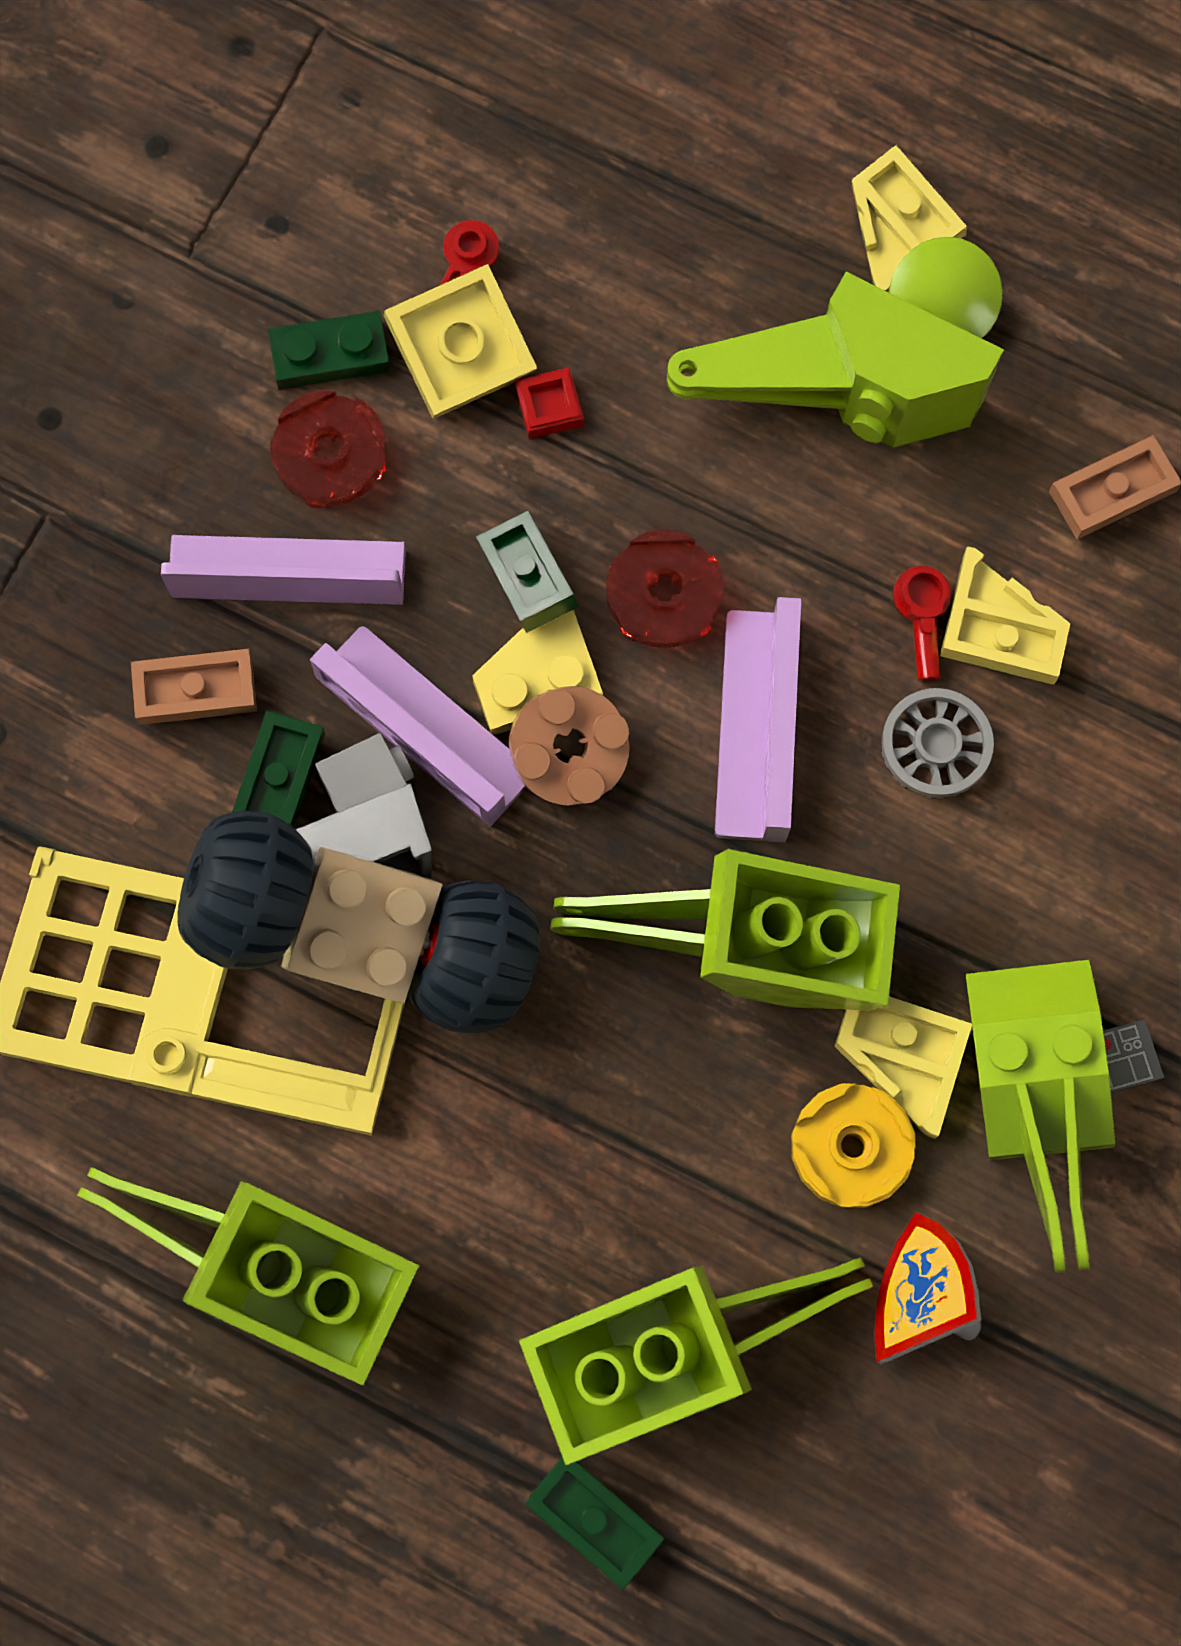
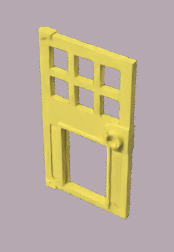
[0,846,406,1136]

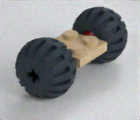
[177,811,540,1034]

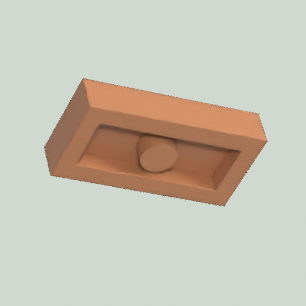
[1049,435,1181,540]
[131,649,257,725]

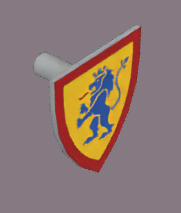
[875,1212,981,1365]

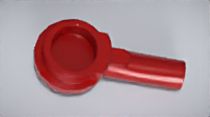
[439,220,500,286]
[892,565,952,682]

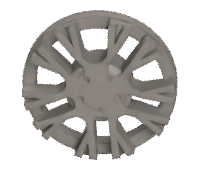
[882,688,994,799]

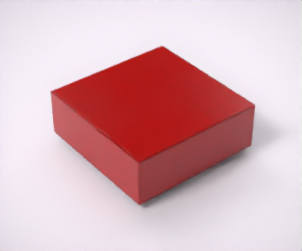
[514,367,584,439]

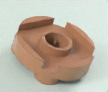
[509,686,630,806]

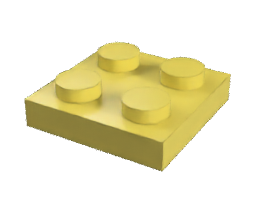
[383,264,537,419]

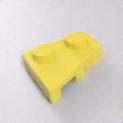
[852,145,967,292]
[940,546,1071,685]
[473,610,603,735]
[834,996,972,1139]

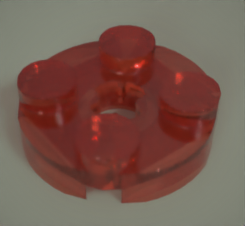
[270,390,387,509]
[606,530,724,648]

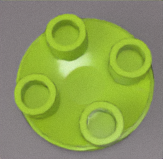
[889,237,1002,338]

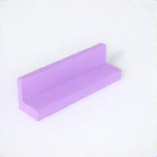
[161,535,406,605]
[715,597,801,843]
[310,626,526,827]

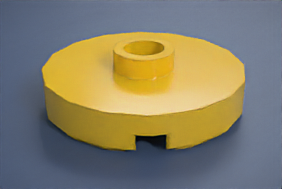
[791,1084,915,1208]

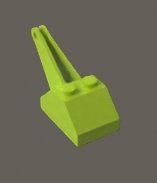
[667,272,1004,448]
[550,849,900,1010]
[966,960,1115,1272]
[77,1167,419,1386]
[519,1257,873,1465]

